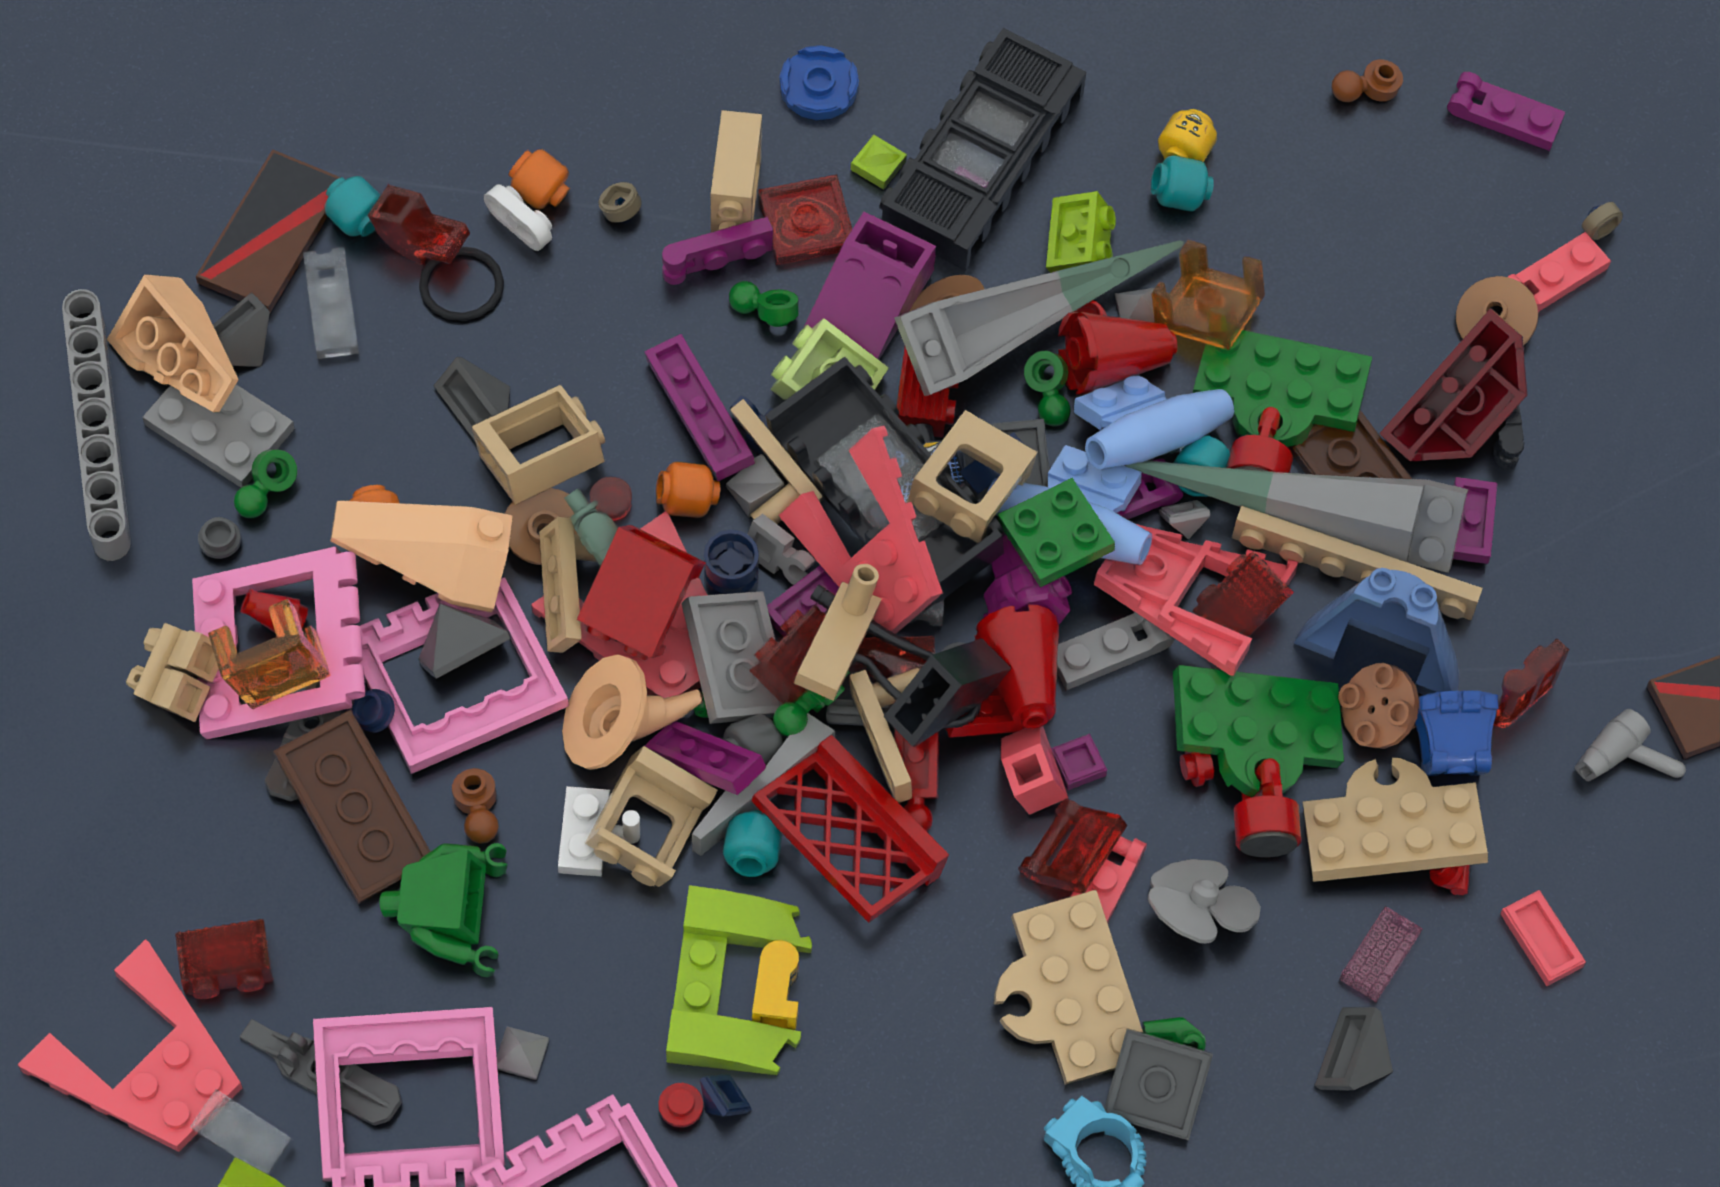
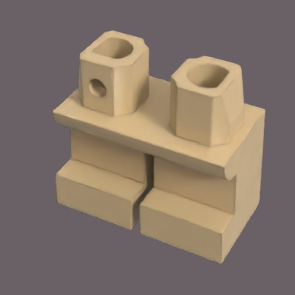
[126,623,228,722]

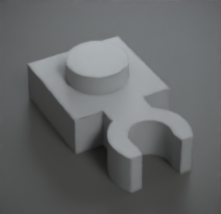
[747,514,815,585]

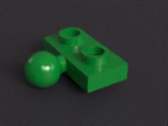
[773,671,850,736]

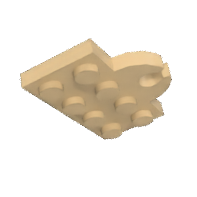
[1303,757,1488,882]
[994,890,1143,1085]

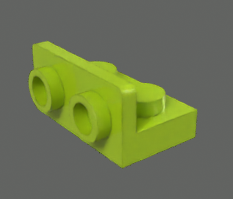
[1046,191,1116,273]

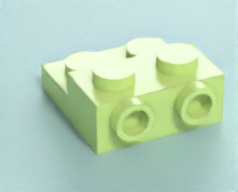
[770,318,889,400]

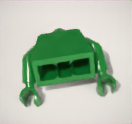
[380,843,508,977]

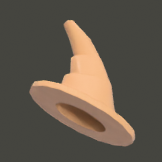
[562,654,702,770]

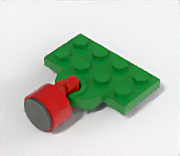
[1193,324,1372,473]
[1173,665,1344,857]

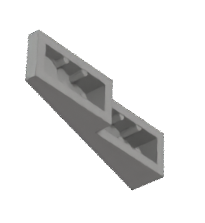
[692,713,835,856]

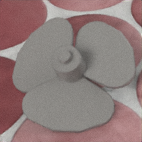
[1148,859,1261,944]

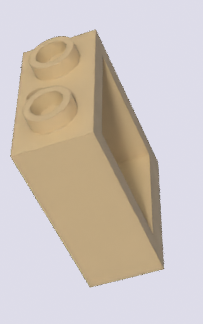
[711,110,762,232]
[472,385,605,505]

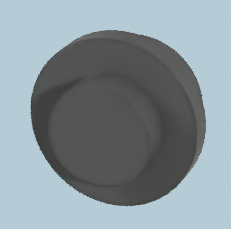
[198,517,241,559]

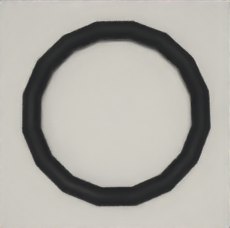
[419,246,504,321]

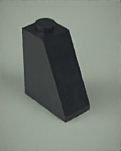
[883,638,1011,747]

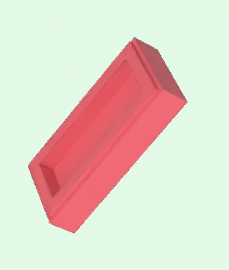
[1500,890,1586,986]

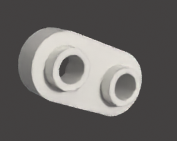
[483,184,552,251]

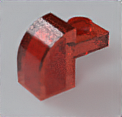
[368,184,470,265]

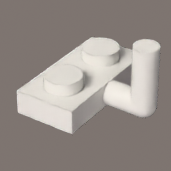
[558,786,641,877]

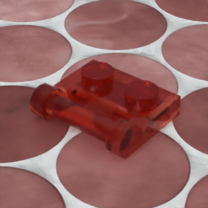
[1494,638,1570,728]
[1018,798,1128,894]

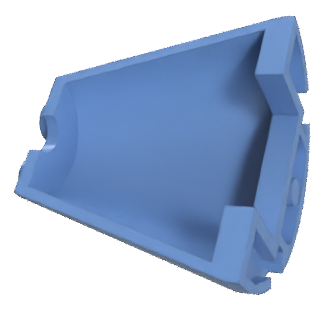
[1294,568,1459,695]

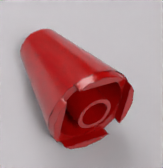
[1058,312,1177,395]
[974,604,1059,729]

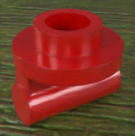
[1430,865,1470,895]

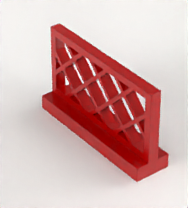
[751,735,949,923]

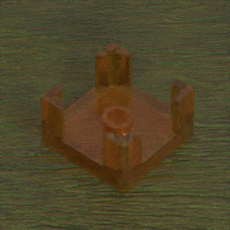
[1151,240,1265,350]
[208,599,331,710]

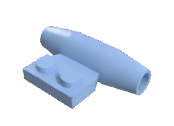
[1074,375,1234,469]
[988,445,1152,565]

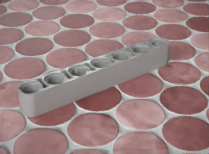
[62,289,131,561]

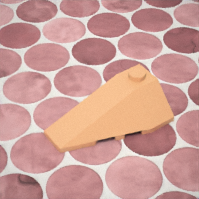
[107,275,239,412]
[330,501,513,613]

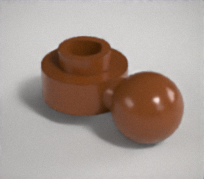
[1331,59,1403,102]
[452,768,499,844]

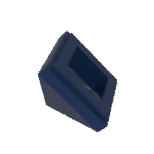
[700,1073,752,1117]

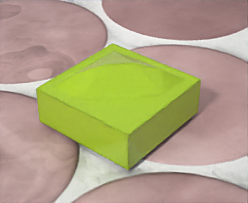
[851,135,907,190]

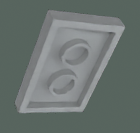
[142,385,295,487]
[681,591,790,724]

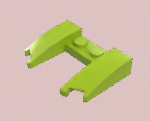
[666,885,812,1075]

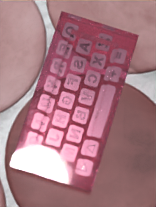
[1339,906,1423,1002]

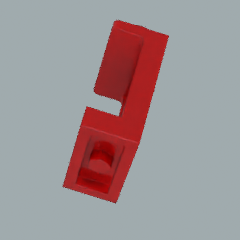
[577,525,706,660]

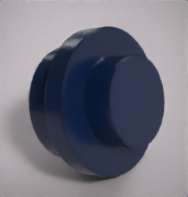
[353,689,395,733]

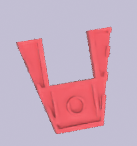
[779,425,943,634]
[531,511,707,698]
[1094,524,1299,676]
[17,939,242,1152]

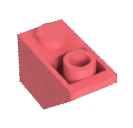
[1001,726,1069,815]

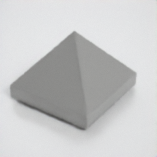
[1115,288,1163,324]
[1159,500,1210,539]
[497,1026,549,1080]

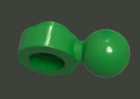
[729,281,799,327]
[1024,351,1071,427]
[234,449,297,518]

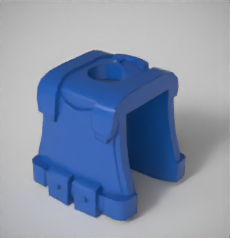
[1415,691,1499,776]

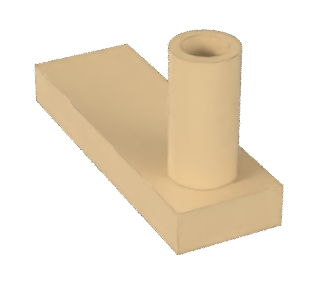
[730,399,824,525]
[539,517,597,653]
[794,564,882,701]
[849,668,920,803]

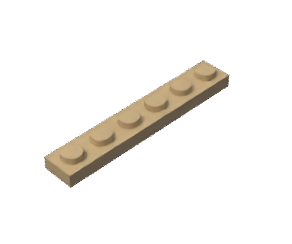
[1232,506,1483,620]

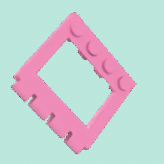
[192,546,365,740]
[356,577,569,774]
[313,1007,505,1187]
[470,1094,678,1187]

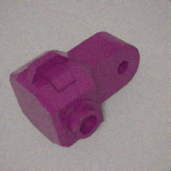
[983,535,1072,625]

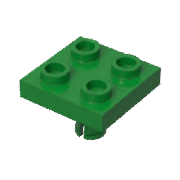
[998,478,1115,588]

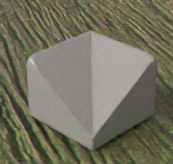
[726,454,784,518]

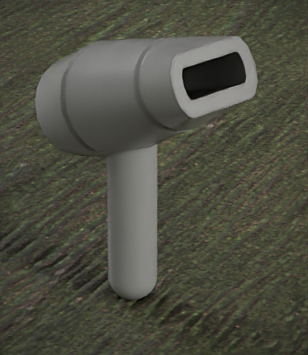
[1575,709,1686,782]

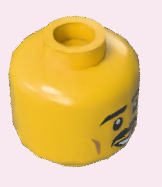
[1158,109,1217,162]

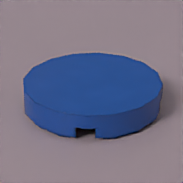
[779,45,859,120]

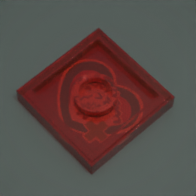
[758,174,852,265]

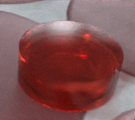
[590,477,632,521]

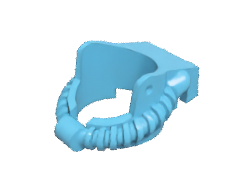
[1044,1096,1147,1187]

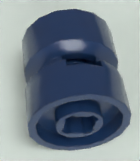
[704,530,759,595]

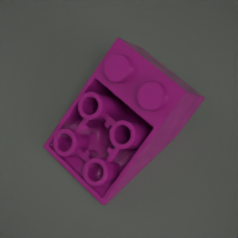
[804,212,936,360]

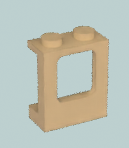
[907,410,1038,543]
[585,746,718,887]

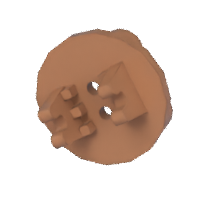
[1338,663,1419,749]

